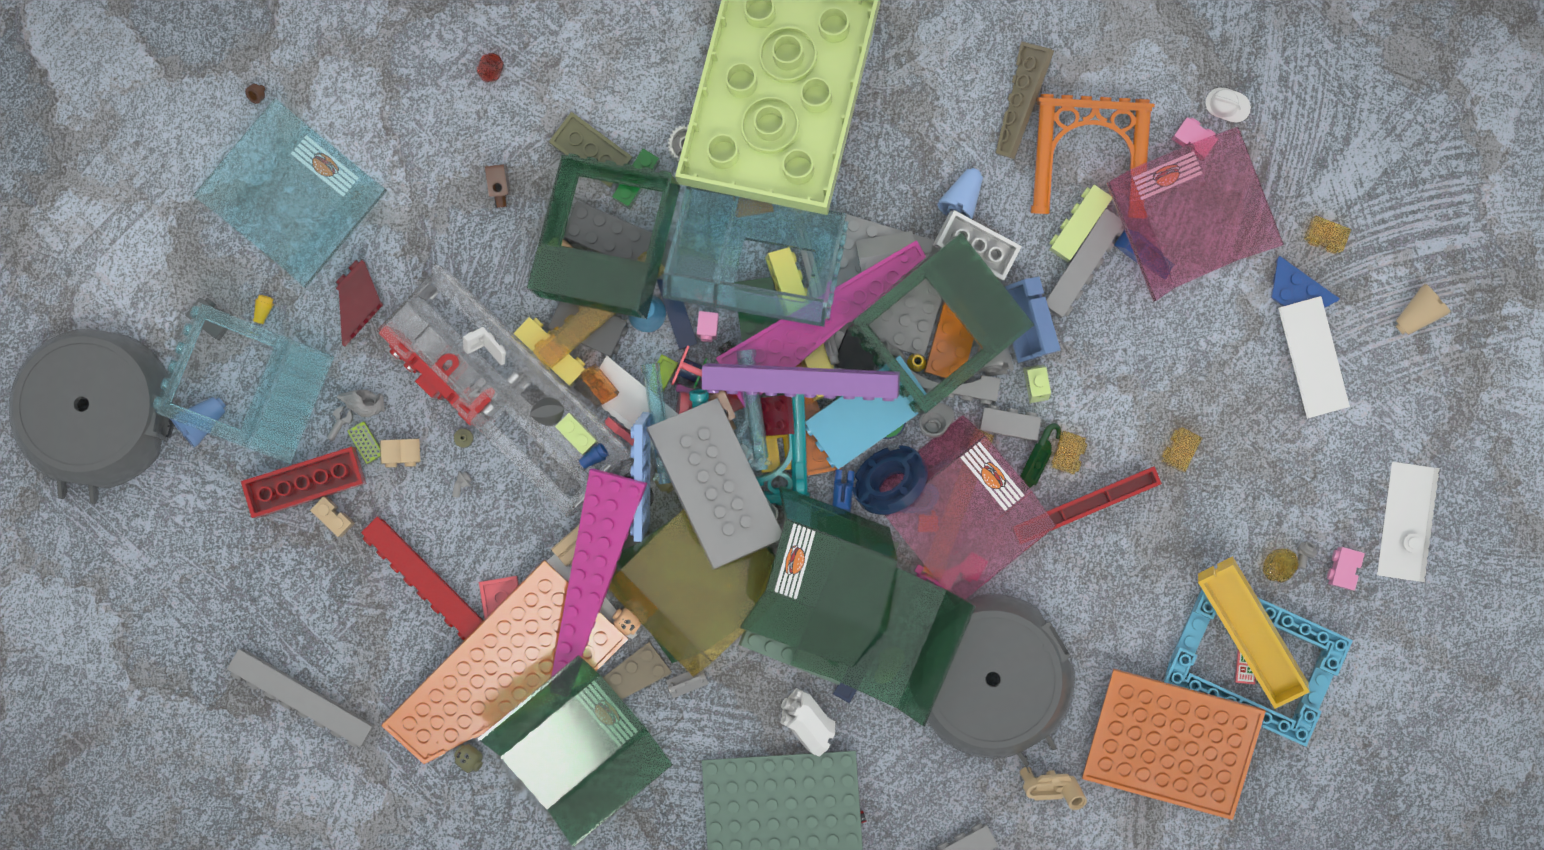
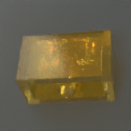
[1304,215,1352,254]
[1161,427,1202,473]
[1050,431,1087,475]

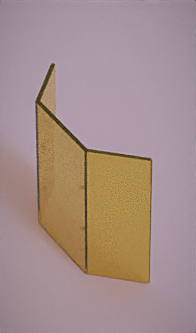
[608,508,794,677]

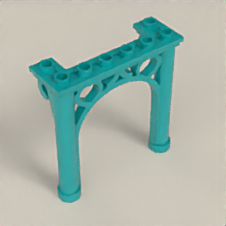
[689,389,811,508]

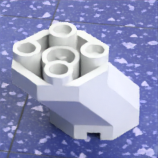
[780,688,835,757]

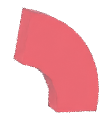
[605,417,634,446]

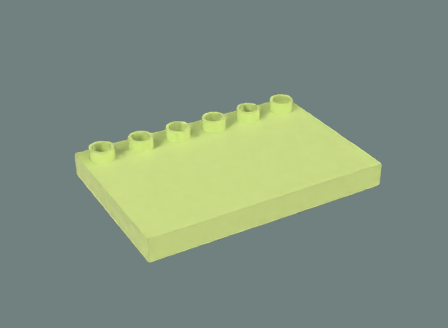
[675,0,880,215]

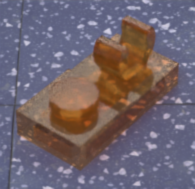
[580,363,619,404]

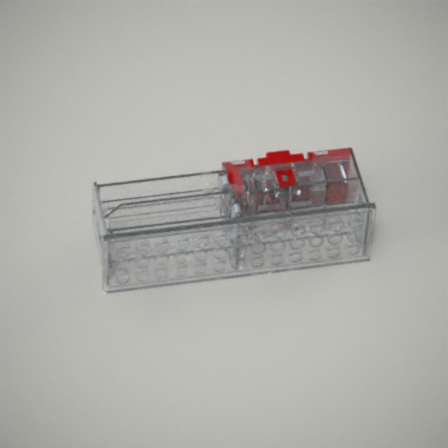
[376,263,634,517]

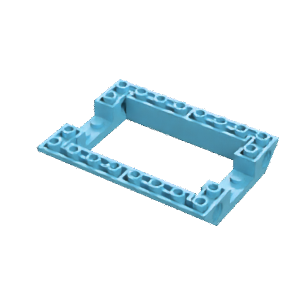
[1164,590,1353,747]

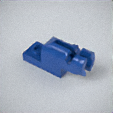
[831,470,855,522]

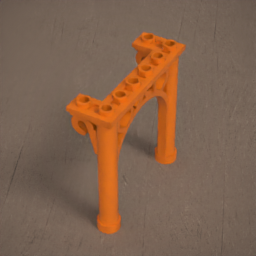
[1030,94,1155,219]

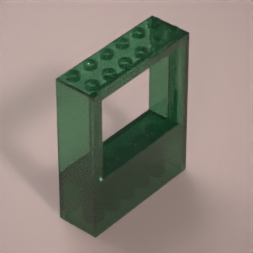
[527,153,681,319]
[847,233,1034,414]

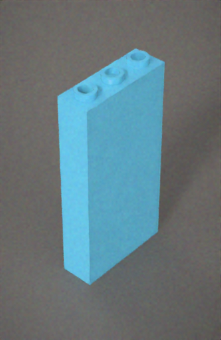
[805,355,933,469]

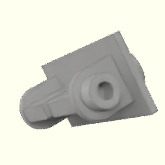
[666,666,709,698]

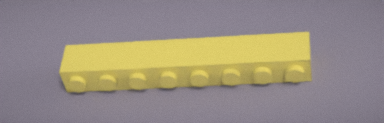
[765,247,834,401]

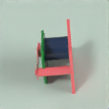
[671,345,708,390]

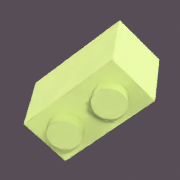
[555,413,598,455]

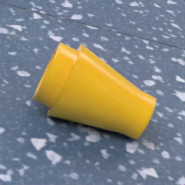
[253,294,274,324]
[907,353,926,372]

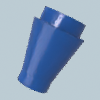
[579,443,609,469]

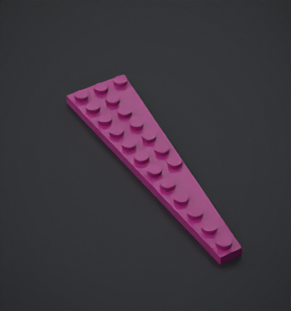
[716,240,926,408]
[549,468,647,696]

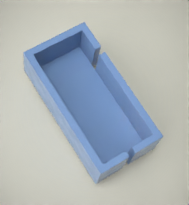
[997,277,1061,363]

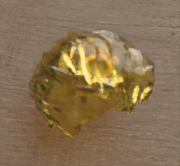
[1263,549,1299,583]

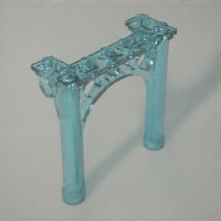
[640,349,772,484]

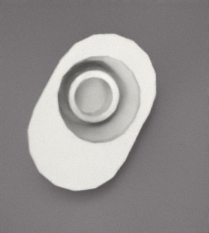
[1206,88,1251,123]

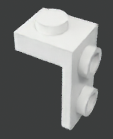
[463,327,506,365]

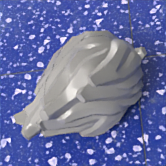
[337,389,385,418]

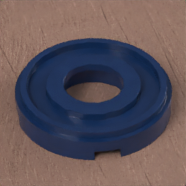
[853,445,928,515]

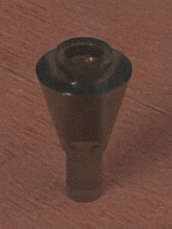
[573,375,603,409]

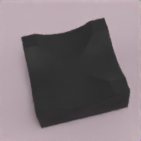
[834,329,884,370]

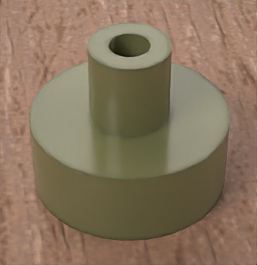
[454,429,474,448]

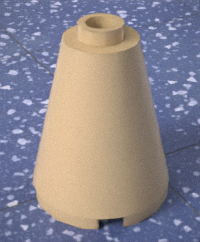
[1395,283,1451,335]

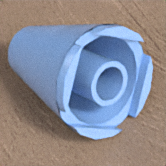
[937,168,983,219]

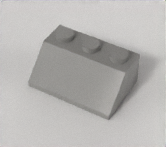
[855,231,919,272]

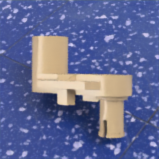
[1020,767,1087,810]

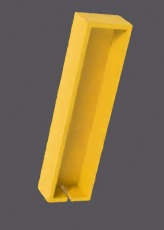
[1198,556,1310,709]

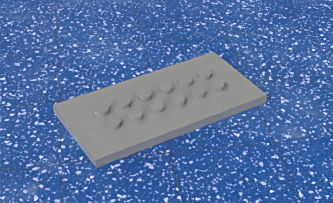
[646,398,785,570]

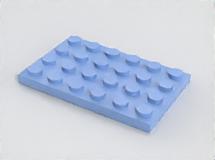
[630,412,651,542]

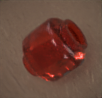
[477,53,504,82]

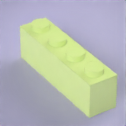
[1049,185,1113,262]

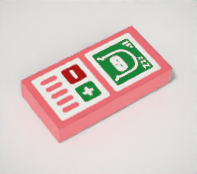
[1235,649,1256,685]

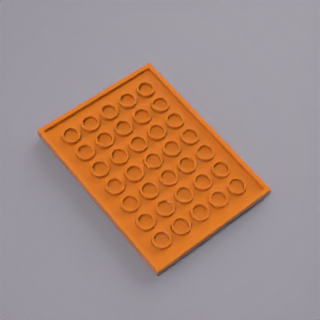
[1082,668,1266,820]

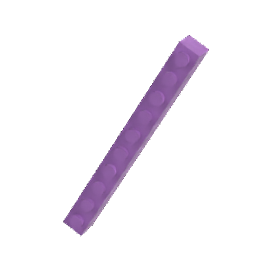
[702,363,900,401]

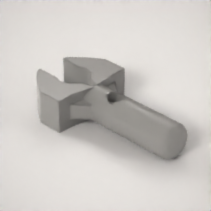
[327,406,353,441]

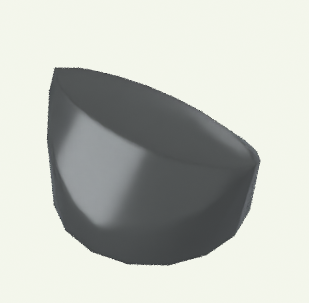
[530,397,564,426]

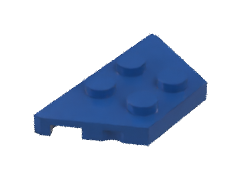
[1271,256,1340,308]

